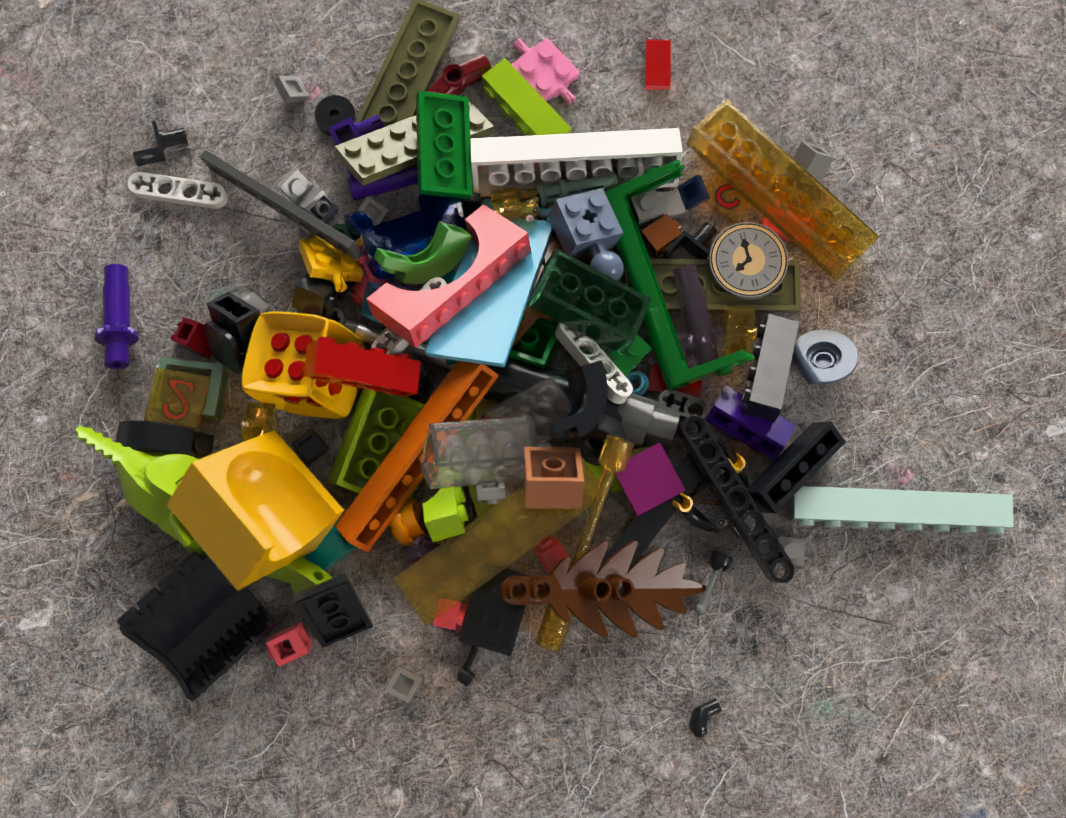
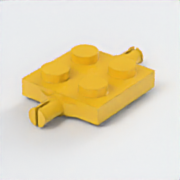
[298,235,364,292]

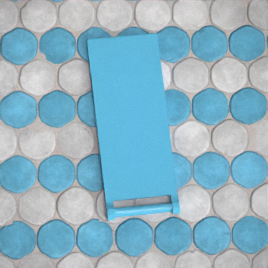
[425,199,554,367]

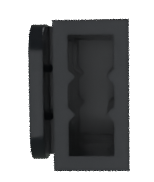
[203,292,260,374]

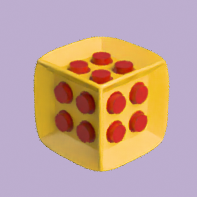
[242,312,364,419]

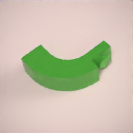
[374,221,472,284]

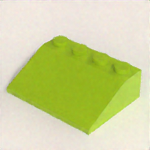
[327,389,425,501]

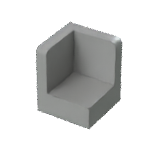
[788,142,834,184]

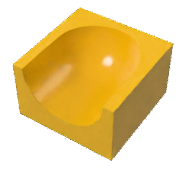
[167,430,344,591]

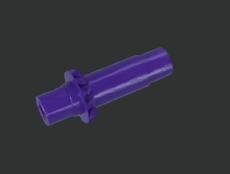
[348,164,418,201]
[94,264,139,369]

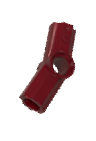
[427,54,491,95]

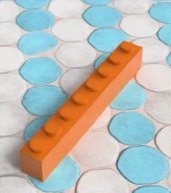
[335,361,499,553]

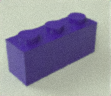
[705,385,796,461]

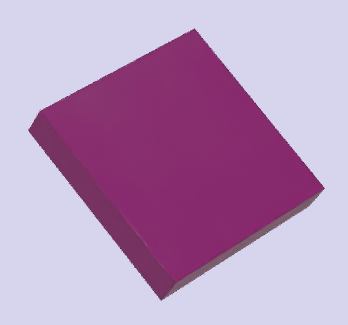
[611,442,686,516]

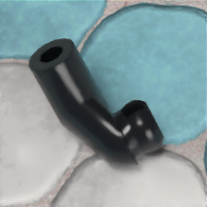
[689,698,722,737]

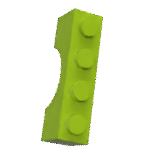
[423,444,468,542]

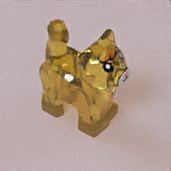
[490,187,541,222]

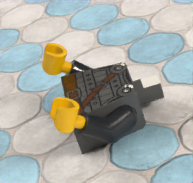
[672,453,750,538]

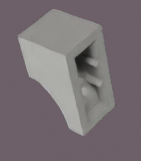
[630,189,686,230]

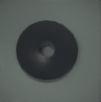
[315,95,356,136]

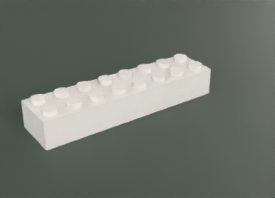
[471,128,683,197]

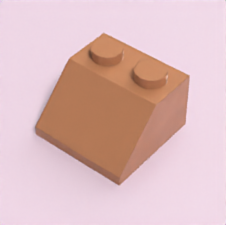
[524,447,584,509]

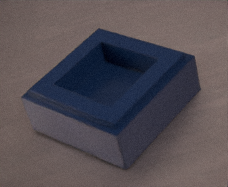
[677,175,710,210]

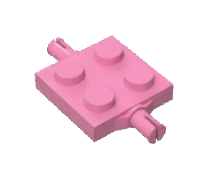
[512,38,580,106]

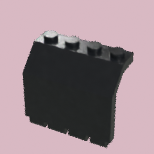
[117,551,276,702]

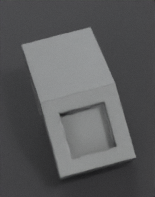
[276,167,338,223]

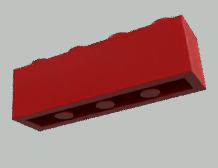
[303,337,421,397]

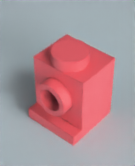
[433,598,468,632]
[266,620,313,667]

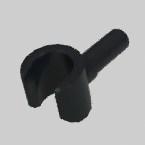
[457,646,479,686]

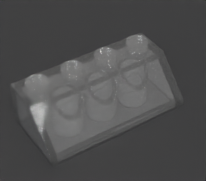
[420,416,537,489]

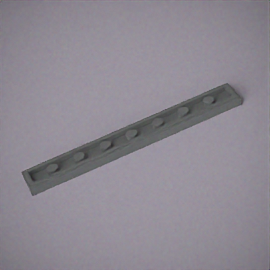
[200,150,363,260]

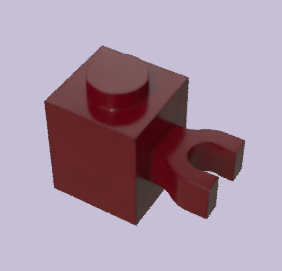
[170,317,212,359]

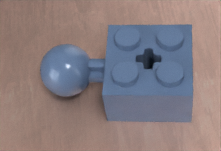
[548,188,624,285]

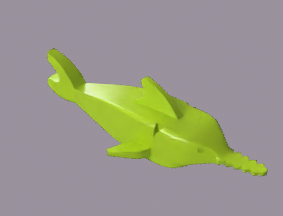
[75,426,332,594]

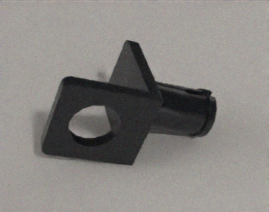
[133,120,188,166]
[662,222,718,259]

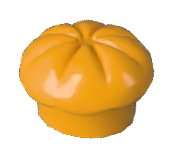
[388,498,426,546]

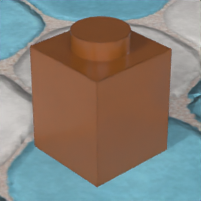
[641,213,682,259]

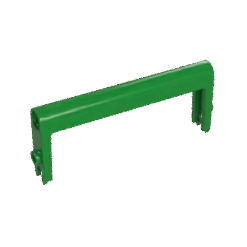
[605,160,755,390]

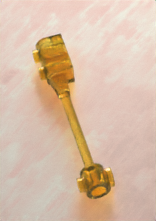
[535,435,634,652]

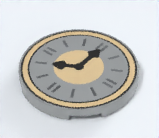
[708,222,788,300]

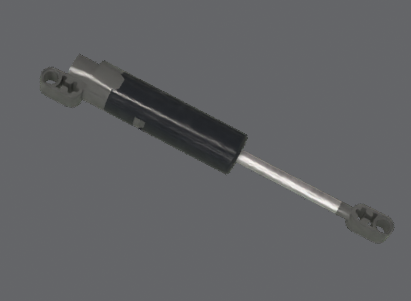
[296,307,708,450]

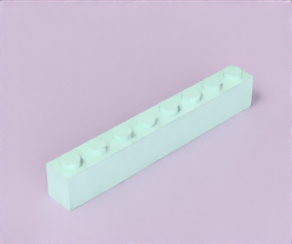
[789,486,1014,534]

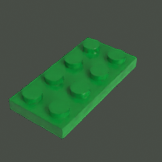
[416,90,472,199]

